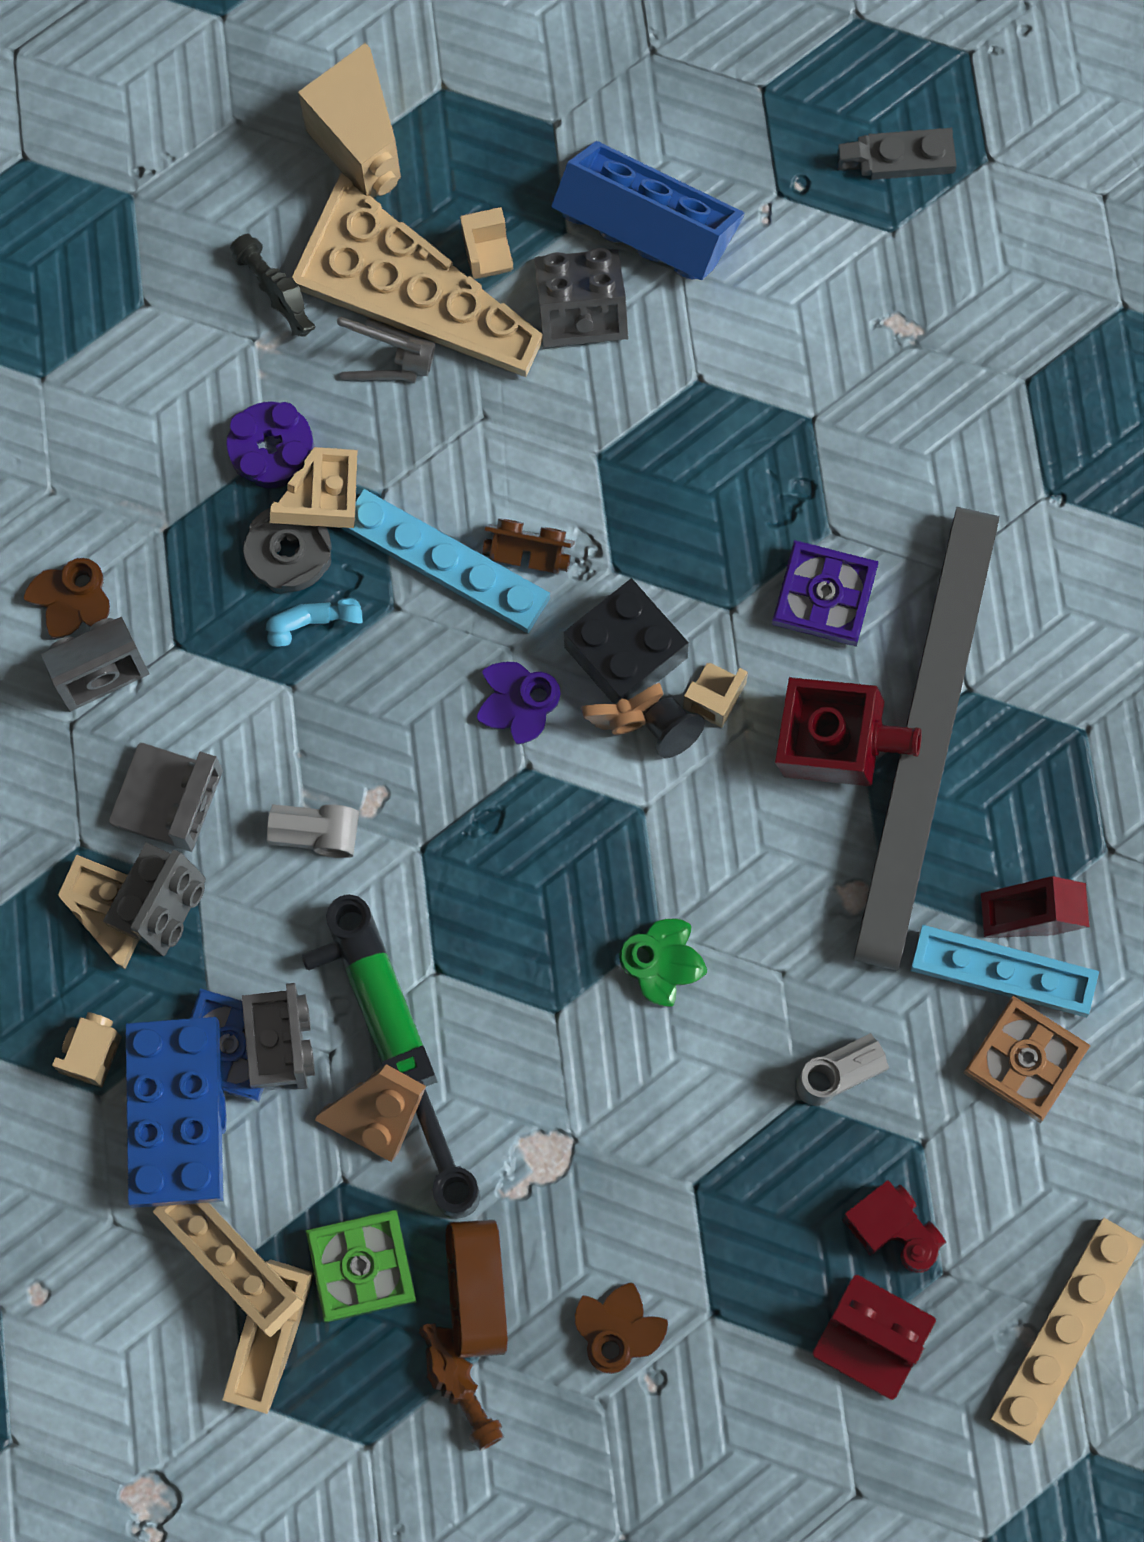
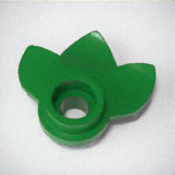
[619,919,707,1007]

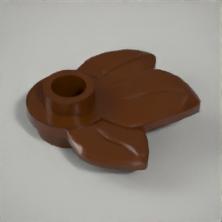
[23,558,110,639]
[575,1283,668,1374]

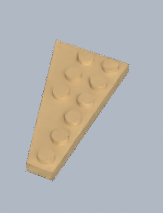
[292,173,543,377]

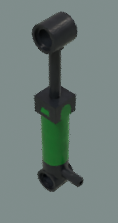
[301,894,480,1219]

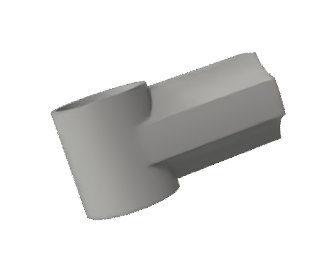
[267,804,359,858]
[796,1033,889,1106]

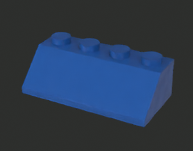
[551,140,745,281]

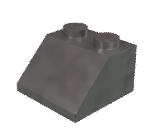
[41,616,150,712]

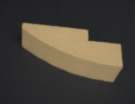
[222,1260,314,1414]

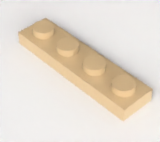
[153,1203,304,1337]

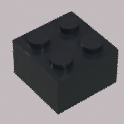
[564,578,689,704]

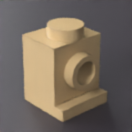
[52,1012,122,1088]

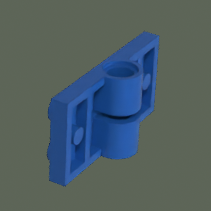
[126,1017,227,1208]

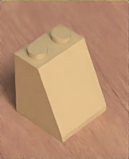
[298,43,401,198]

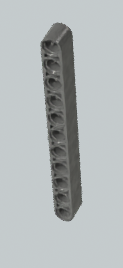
[853,507,1000,971]

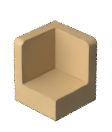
[460,207,513,279]
[683,663,748,728]

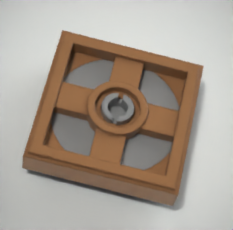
[963,996,1091,1123]

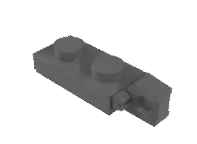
[837,128,957,180]

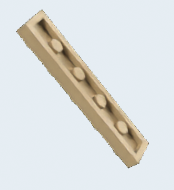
[989,1218,1144,1445]

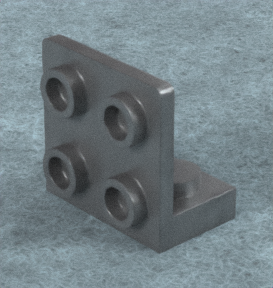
[534,248,628,347]
[109,743,223,852]

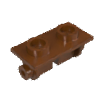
[482,518,575,575]

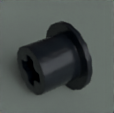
[644,697,705,758]

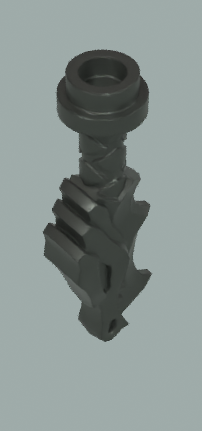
[230,234,315,337]

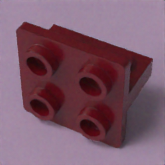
[812,1275,936,1400]

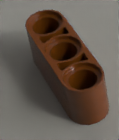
[445,1220,508,1358]

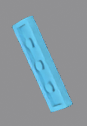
[910,925,1099,1018]

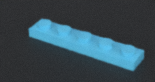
[342,489,550,634]

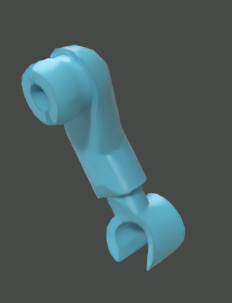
[266,598,363,647]

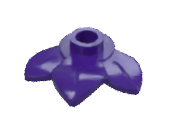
[477,661,561,745]

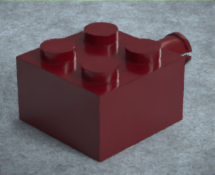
[775,677,922,787]

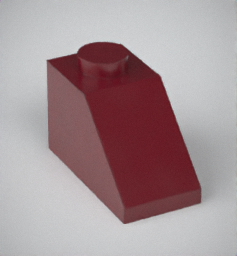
[981,876,1090,938]

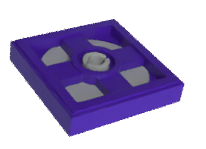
[772,540,879,647]

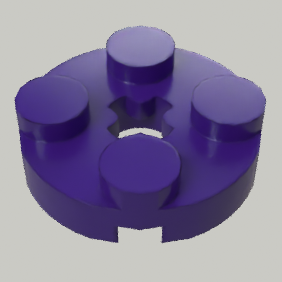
[227,402,314,488]

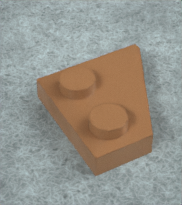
[315,1064,426,1162]

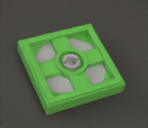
[306,1210,416,1323]

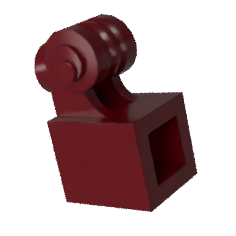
[842,1180,946,1273]

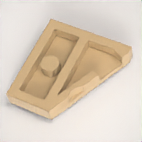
[270,447,357,528]
[58,855,138,969]

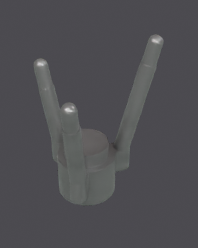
[337,317,435,383]

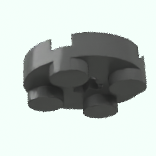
[243,508,332,594]

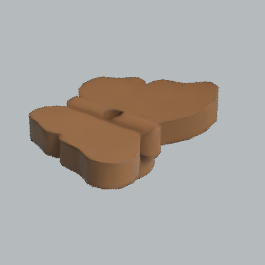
[581,683,664,735]

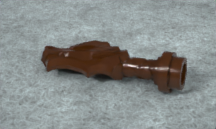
[419,1323,504,1451]

